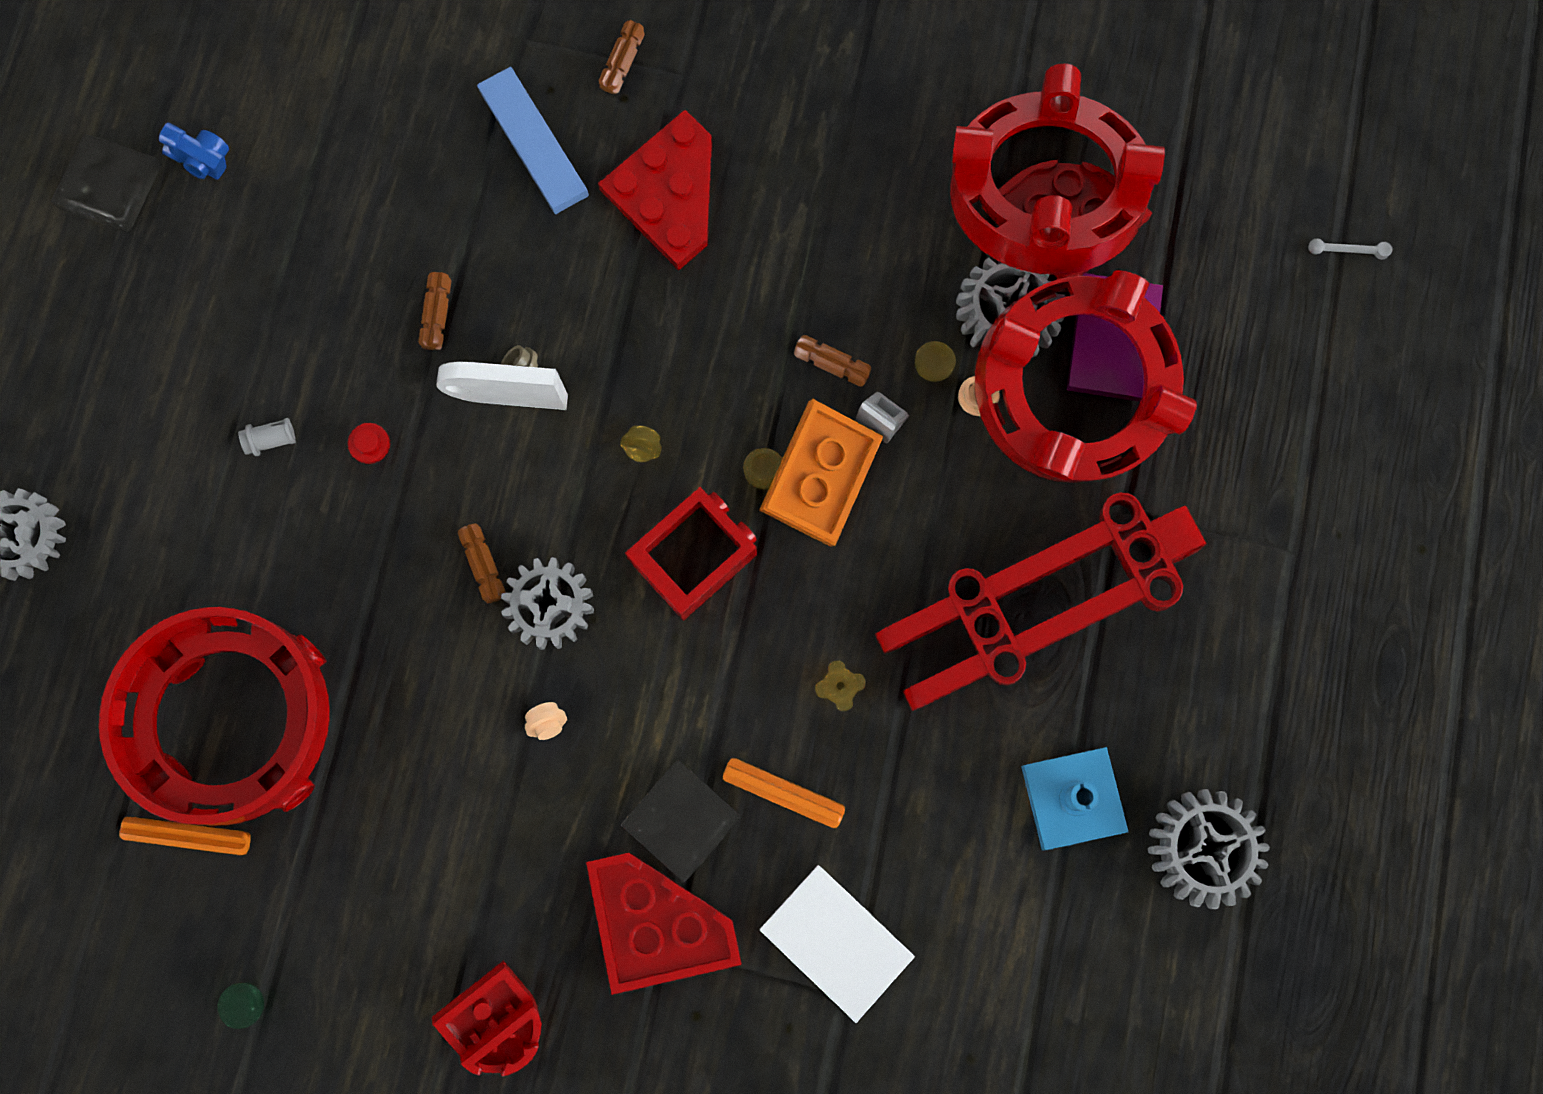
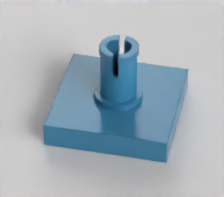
[1021,747,1128,850]

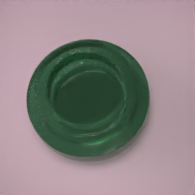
[218,982,264,1029]

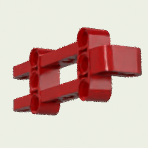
[875,492,1207,711]

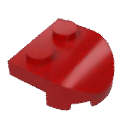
[432,960,542,1076]

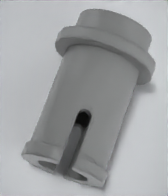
[238,418,296,456]

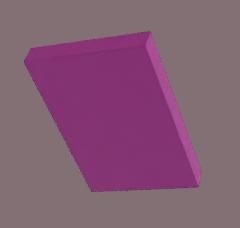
[1066,273,1163,402]

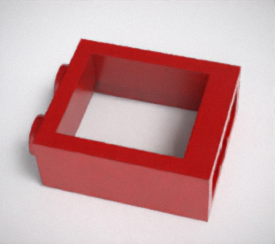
[625,487,757,621]

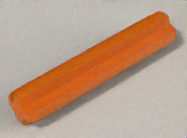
[723,758,845,828]
[119,816,251,855]

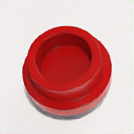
[348,423,390,464]

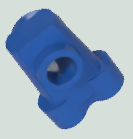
[159,123,229,180]

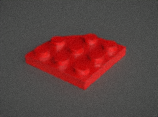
[982,160,1152,281]

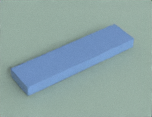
[477,66,589,214]

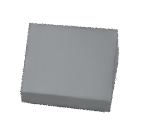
[855,392,909,444]

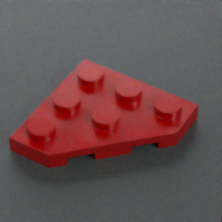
[598,110,712,271]
[586,853,742,995]

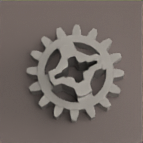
[0,489,66,581]
[501,557,594,650]

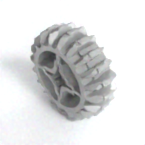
[956,258,1065,358]
[1148,789,1270,909]

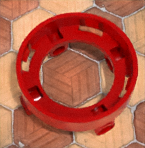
[950,64,1165,275]
[975,270,1197,483]
[99,607,330,826]

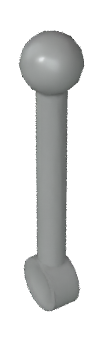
[1308,238,1392,260]

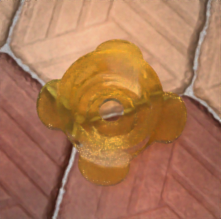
[815,661,866,711]

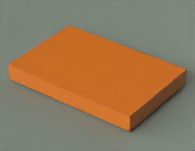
[759,399,883,547]

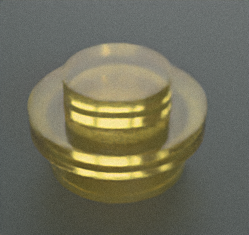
[915,341,956,382]
[621,426,662,462]
[743,448,782,489]

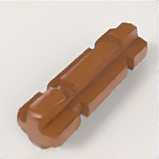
[599,20,645,94]
[418,272,451,350]
[794,335,871,386]
[458,523,506,603]

